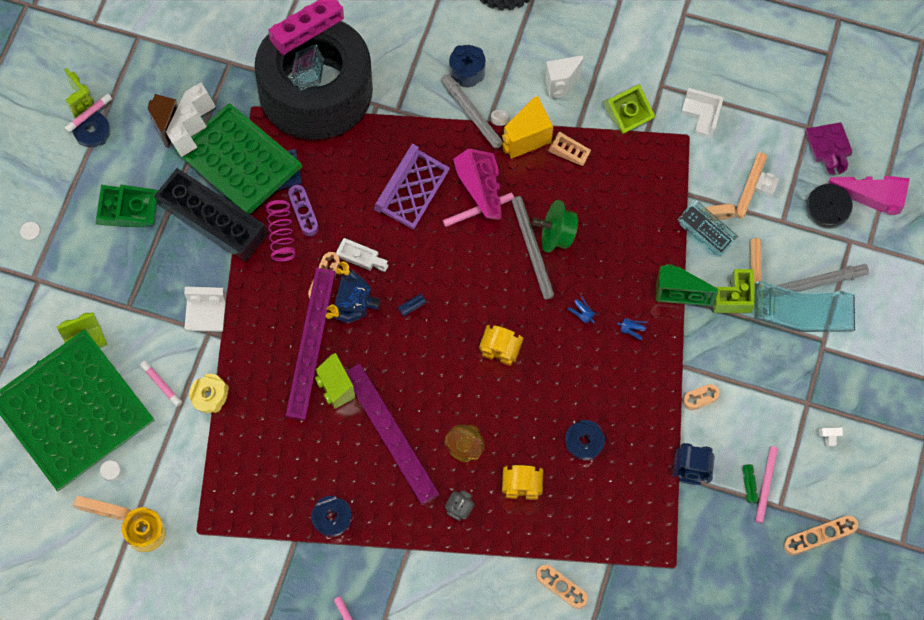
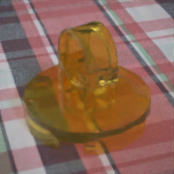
[445,424,484,462]

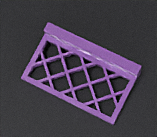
[374,144,450,230]

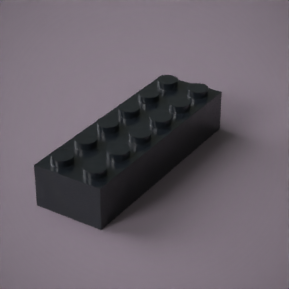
[154,168,269,262]

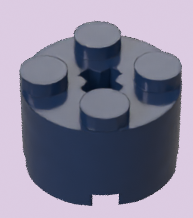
[449,45,486,88]
[673,443,715,485]

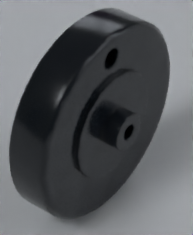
[806,184,853,229]

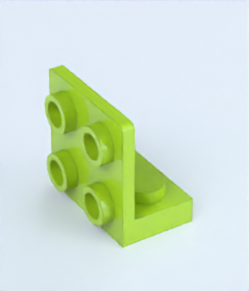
[64,68,94,119]
[56,312,108,348]

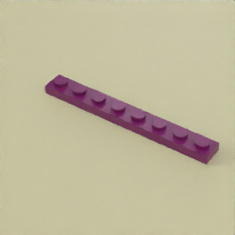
[286,267,335,421]
[346,364,439,505]

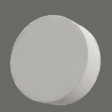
[491,110,509,126]
[100,460,121,481]

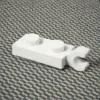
[336,238,388,272]

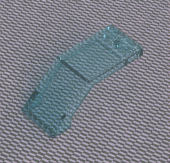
[754,281,855,332]

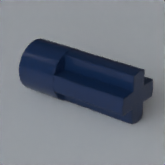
[398,293,426,317]

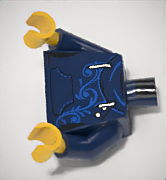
[325,262,381,323]

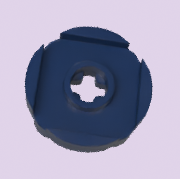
[72,111,110,147]
[565,420,605,460]
[311,496,352,537]

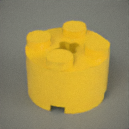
[479,325,523,365]
[502,465,543,500]
[121,507,166,552]

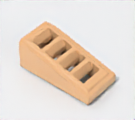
[548,132,591,166]

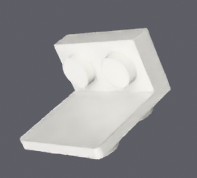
[184,287,226,332]

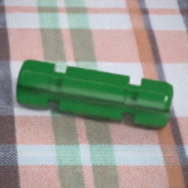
[742,464,758,503]

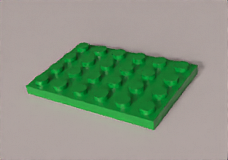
[175,103,302,214]

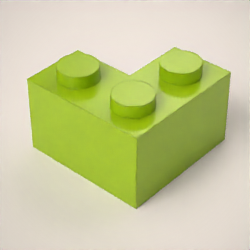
[713,269,755,313]

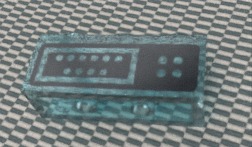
[291,44,324,91]
[677,200,739,257]

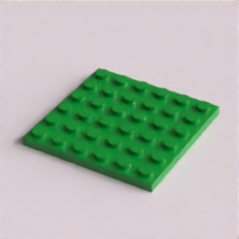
[0,329,155,492]

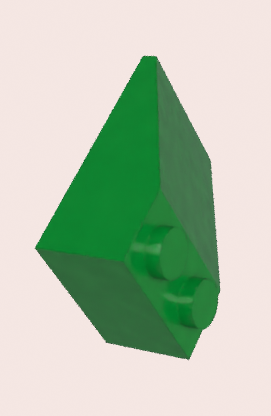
[655,264,718,306]

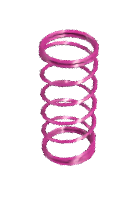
[266,200,296,261]

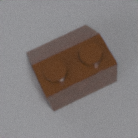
[148,94,178,148]

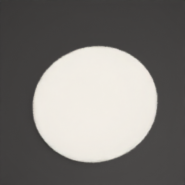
[20,222,40,240]

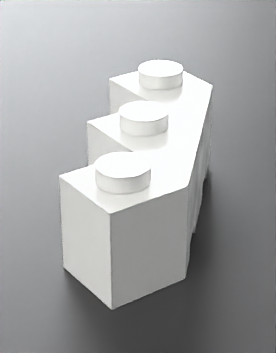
[166,82,216,157]

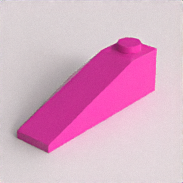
[453,149,501,219]
[827,176,910,215]

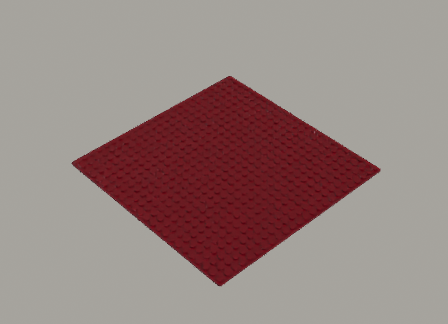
[196,106,690,569]

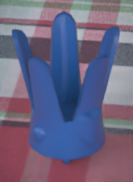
[568,296,596,324]
[617,318,648,340]

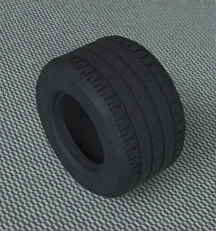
[254,21,373,140]

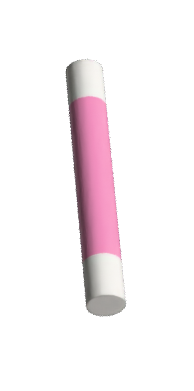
[64,93,112,133]
[140,360,182,407]

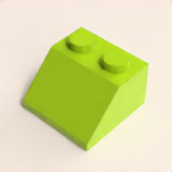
[603,84,655,134]
[315,353,355,409]

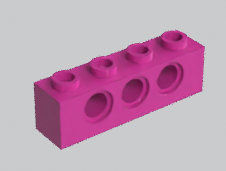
[268,0,344,55]

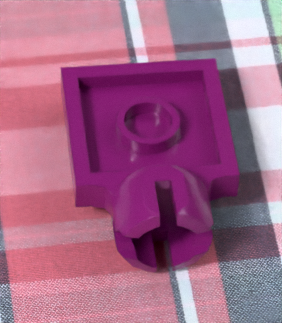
[805,122,853,175]

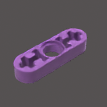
[288,185,318,236]

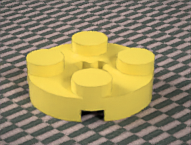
[189,374,229,413]

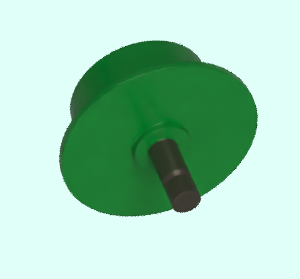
[532,200,578,252]

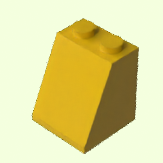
[502,95,553,159]

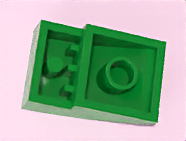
[96,184,158,227]

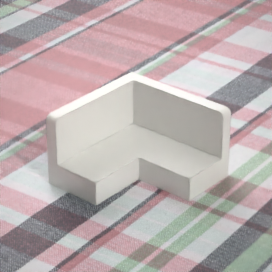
[681,88,724,139]

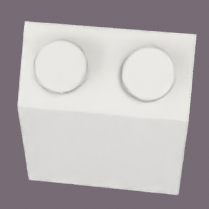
[545,56,583,98]

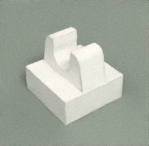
[754,172,779,197]
[818,428,843,447]

